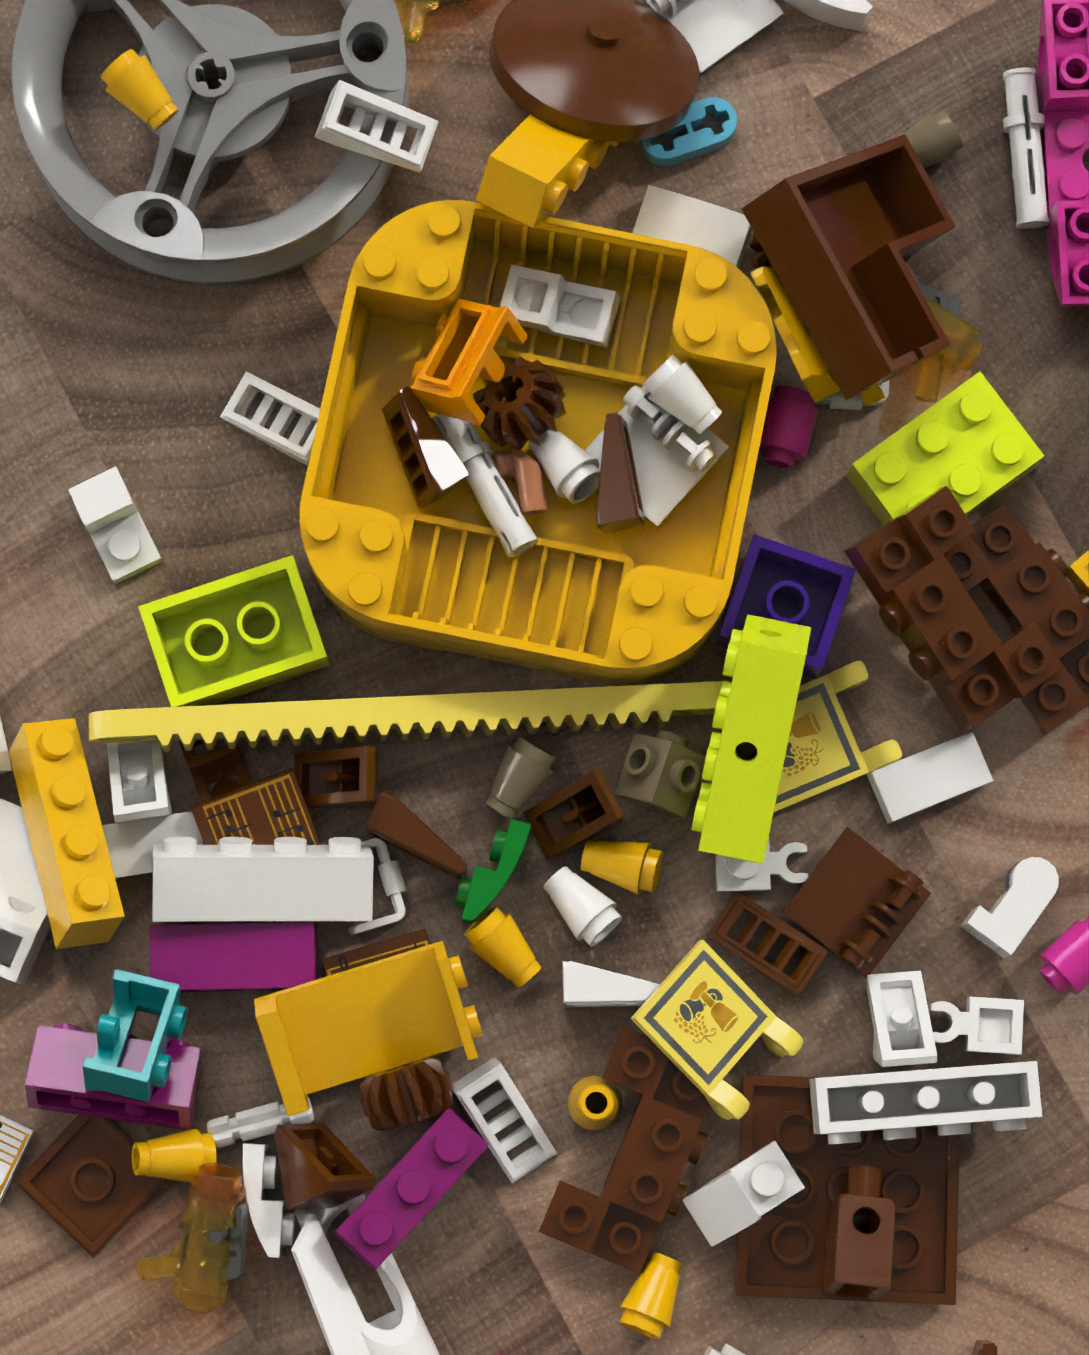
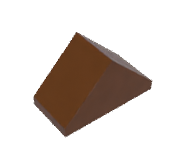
[294,746,378,809]
[524,768,624,860]
[275,1123,376,1211]

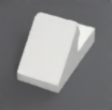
[68,466,163,585]
[107,742,172,823]
[866,971,937,1067]
[682,1141,805,1247]

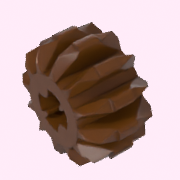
[473,356,566,451]
[360,1057,454,1131]

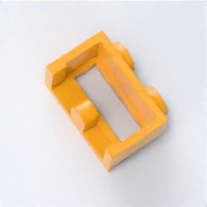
[411,298,528,425]

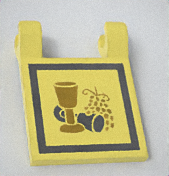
[774,661,902,813]
[630,940,804,1120]

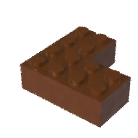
[741,135,956,400]

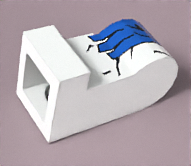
[960,857,1059,958]

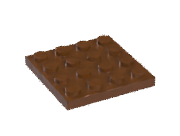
[734,1074,960,1305]

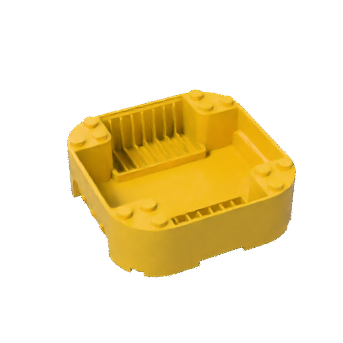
[299,200,777,686]

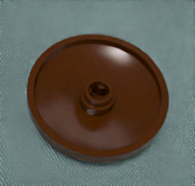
[489,0,700,142]

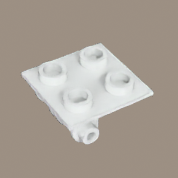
[644,0,784,73]
[585,385,730,527]

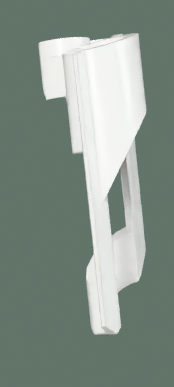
[291,1194,440,1355]

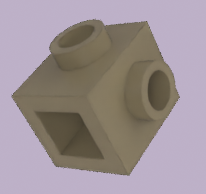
[614,730,706,819]

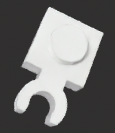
[715,838,808,892]
[929,996,1024,1055]

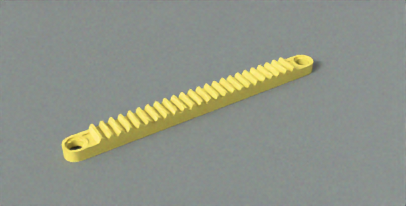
[88,681,722,752]

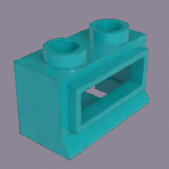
[82,969,188,1102]

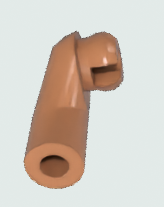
[491,447,547,516]

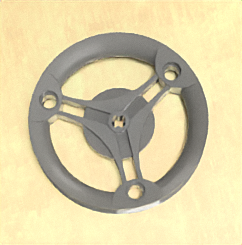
[11,0,409,284]

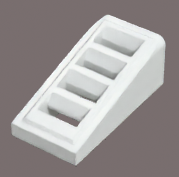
[315,80,439,172]
[220,371,320,466]
[562,961,660,1008]
[452,1058,558,1183]

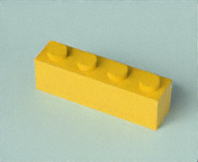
[476,114,620,228]
[9,718,125,949]

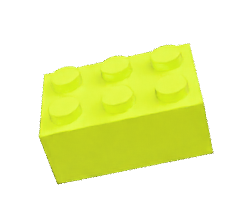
[846,371,1045,525]
[138,555,330,707]

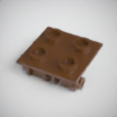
[782,827,931,978]

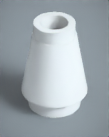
[642,354,722,435]
[528,431,600,504]
[543,866,622,947]

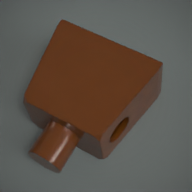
[822,1166,895,1301]

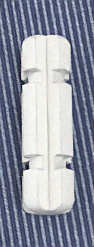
[207,1096,314,1148]

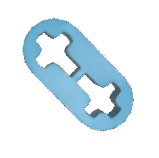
[640,97,737,167]

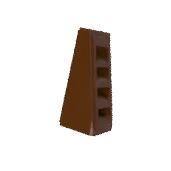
[382,386,469,510]
[596,412,646,533]
[365,789,467,879]
[707,891,829,997]

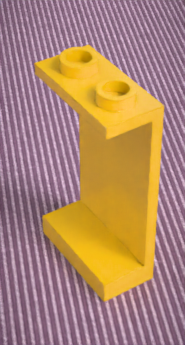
[254,941,483,1117]

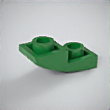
[454,819,532,924]

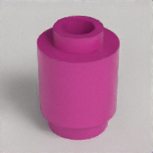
[759,386,819,468]
[1039,916,1089,995]

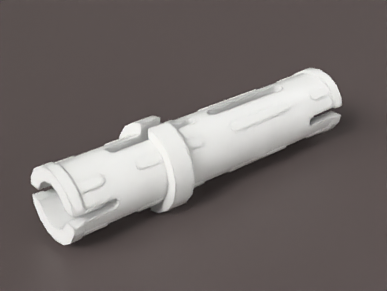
[1003,67,1050,229]
[432,414,538,558]

